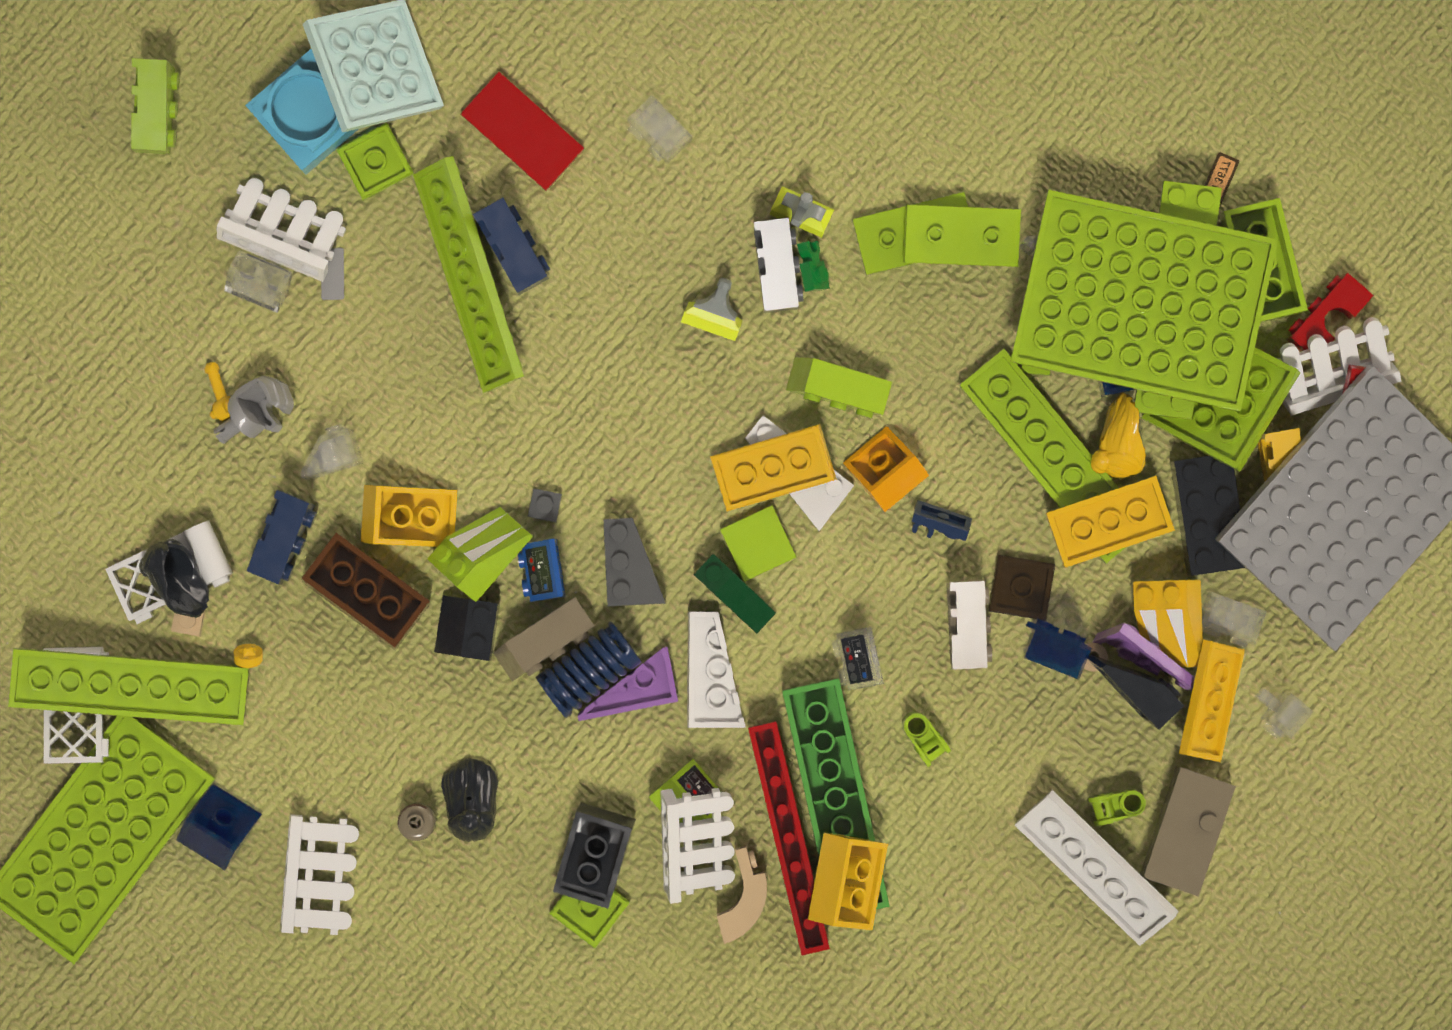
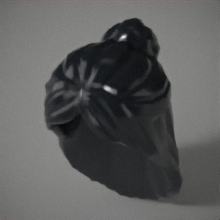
[139,539,209,618]
[441,758,498,842]

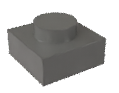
[528,488,562,523]

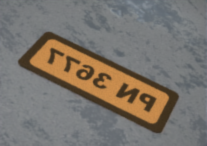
[1204,152,1239,206]

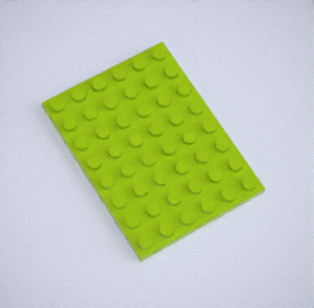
[1010,189,1278,412]

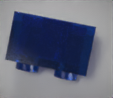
[176,784,262,871]

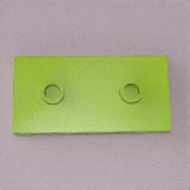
[852,192,968,276]
[903,204,1021,267]

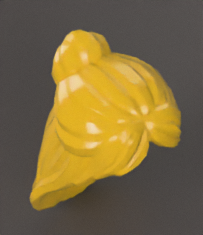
[1090,392,1146,478]

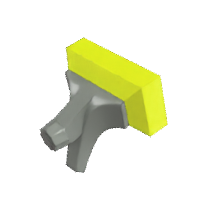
[770,186,834,238]
[681,278,743,341]

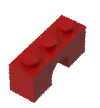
[1286,273,1374,361]

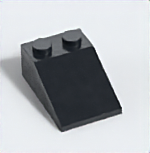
[1087,655,1184,730]
[553,802,636,909]

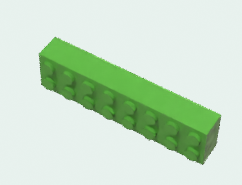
[782,678,890,910]

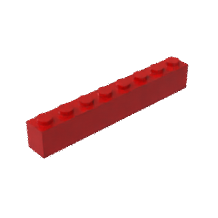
[748,721,830,956]

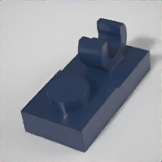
[911,500,972,541]

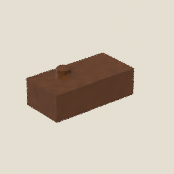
[301,532,430,651]

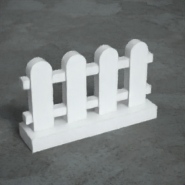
[217,178,346,282]
[1278,317,1401,416]
[661,788,735,904]
[280,814,359,935]

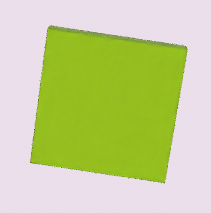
[336,123,414,201]
[720,505,797,582]
[549,890,630,948]

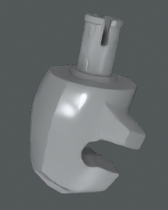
[214,376,294,444]

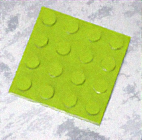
[1141,347,1300,472]

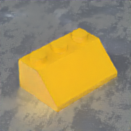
[808,833,888,930]

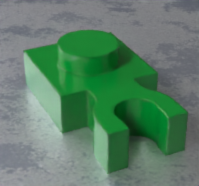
[797,241,830,292]

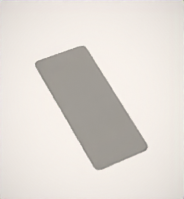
[321,248,344,300]

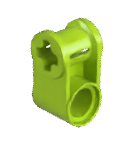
[902,712,951,768]
[1088,789,1146,826]

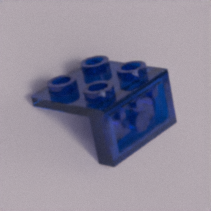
[1024,619,1092,680]

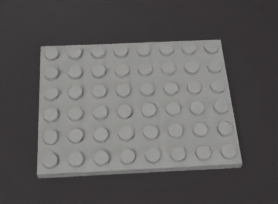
[1215,364,1452,651]

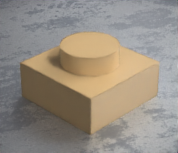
[171,609,206,636]

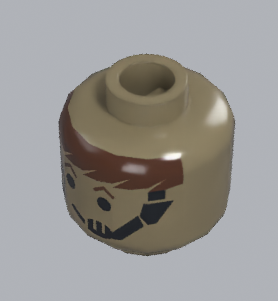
[397,803,436,841]

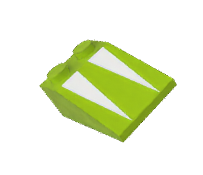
[427,507,533,602]

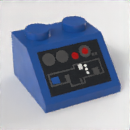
[518,538,566,602]

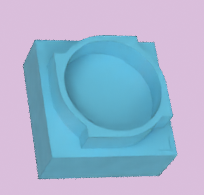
[245,49,359,175]

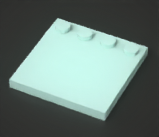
[303,0,444,133]

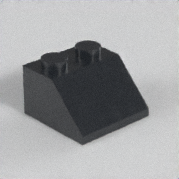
[434,595,500,661]

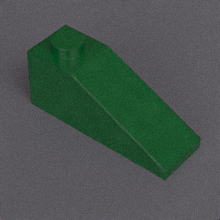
[694,554,776,634]

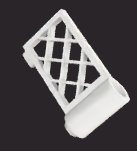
[105,521,233,624]
[43,647,109,764]

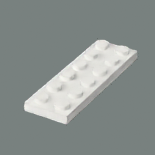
[1015,790,1179,946]

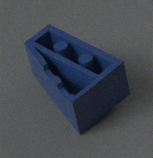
[473,198,550,295]
[247,490,317,585]

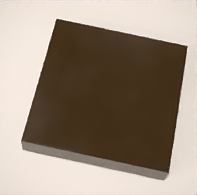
[989,554,1055,621]

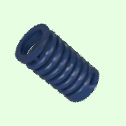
[536,621,642,719]

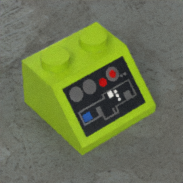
[649,759,721,823]

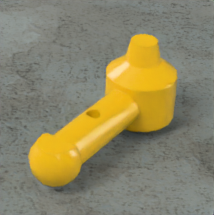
[204,362,230,421]

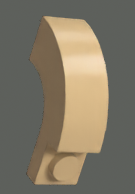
[717,846,767,944]

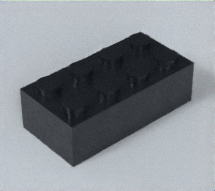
[1170,456,1245,576]

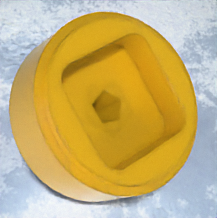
[233,644,263,668]

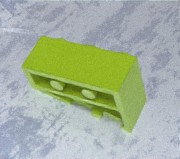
[131,58,180,155]
[786,357,892,419]

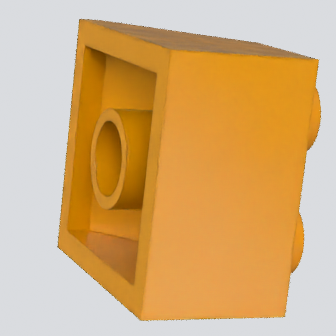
[843,426,929,512]

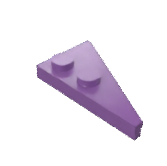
[1092,622,1195,691]
[578,647,678,721]

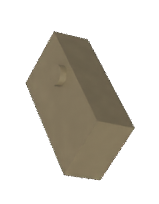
[1140,766,1236,897]

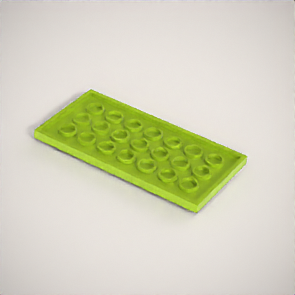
[0,716,216,964]

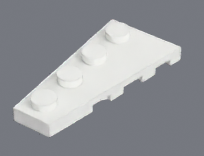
[745,416,854,531]
[687,612,746,728]

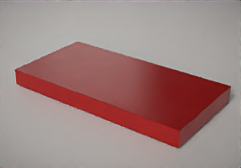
[461,72,584,192]

